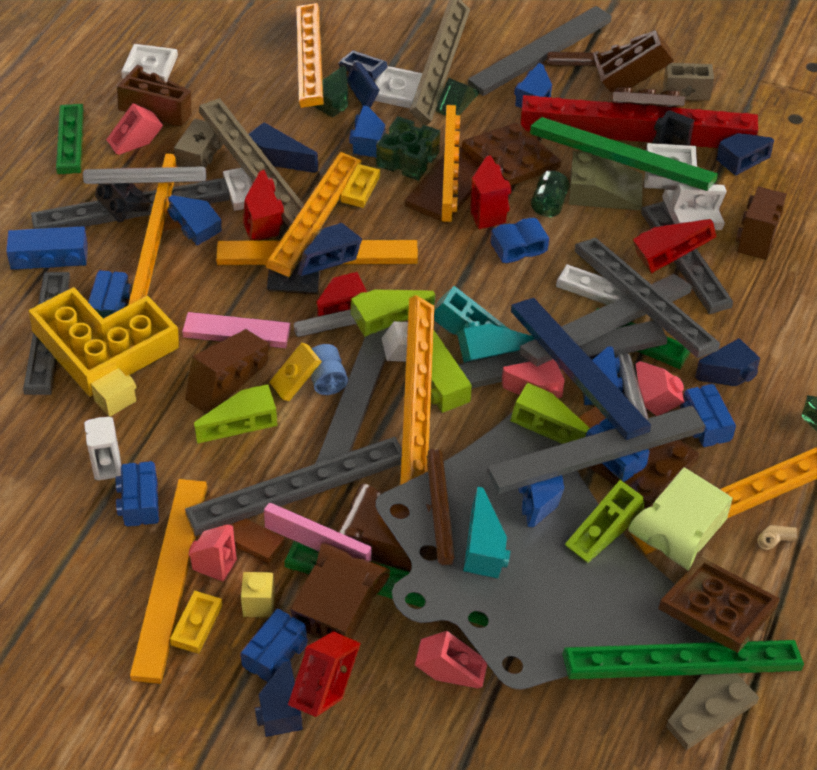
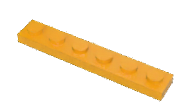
[442,105,460,222]

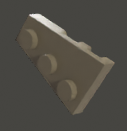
[666,673,759,750]

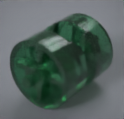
[531,171,570,217]

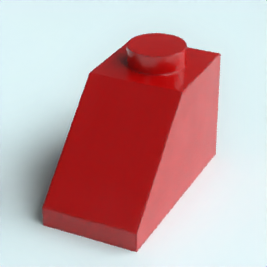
[317,272,367,317]

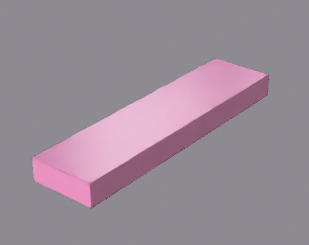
[182,312,291,348]
[264,503,371,561]

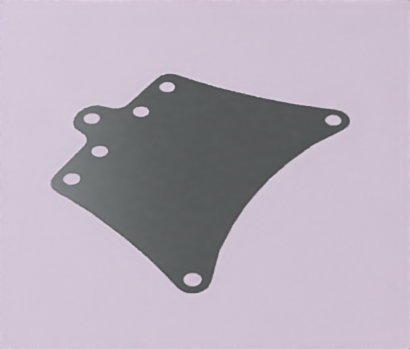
[375,412,715,690]

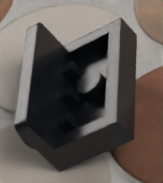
[652,110,694,146]
[95,183,151,222]
[267,259,322,295]

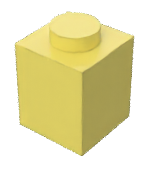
[91,368,137,417]
[241,572,275,617]

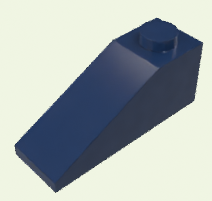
[249,122,318,173]
[298,223,362,276]

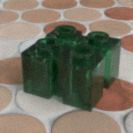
[376,116,440,181]

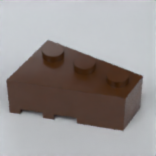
[593,30,674,93]
[117,64,192,126]
[735,186,787,260]
[185,329,270,414]

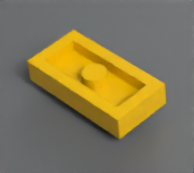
[341,164,380,208]
[269,342,322,401]
[170,591,223,654]

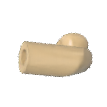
[758,525,797,550]

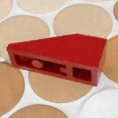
[633,219,717,274]

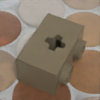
[663,63,714,101]
[174,118,223,168]

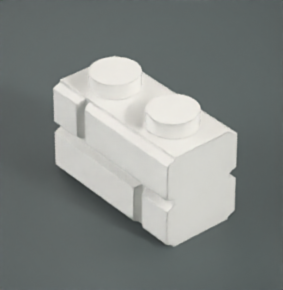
[84,417,121,480]

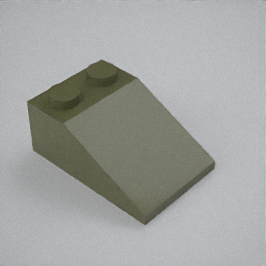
[569,150,643,210]

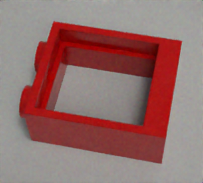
[288,631,361,717]

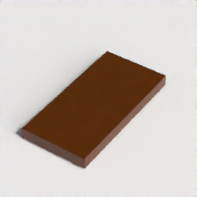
[405,145,480,224]

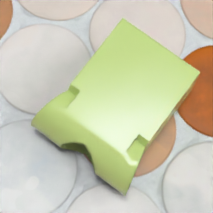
[628,467,733,571]

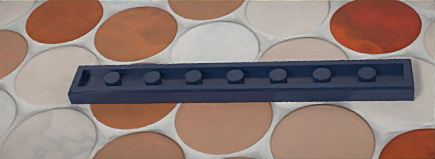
[511,298,651,440]

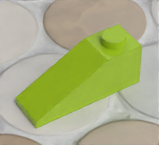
[350,289,436,337]
[431,331,472,413]
[510,383,590,444]
[194,384,277,444]
[565,480,644,563]

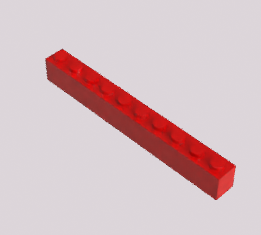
[520,95,758,148]

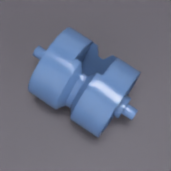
[311,344,348,395]

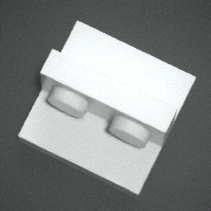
[644,143,697,190]
[662,184,727,230]

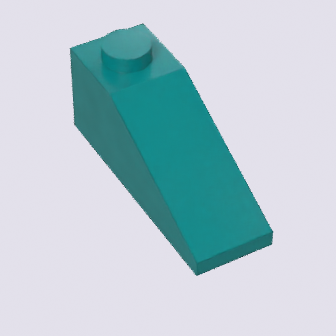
[434,286,509,335]
[457,321,535,363]
[463,487,511,579]

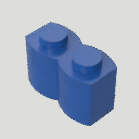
[490,218,549,263]

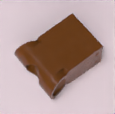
[336,484,432,572]
[290,542,390,639]

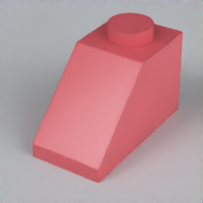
[106,104,163,155]
[502,359,564,398]
[636,361,684,416]
[189,524,237,582]
[415,631,487,688]

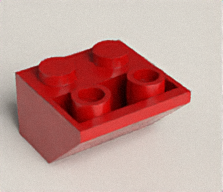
[470,155,511,230]
[242,170,284,241]

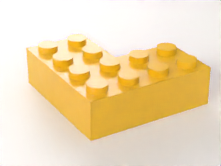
[28,287,179,397]

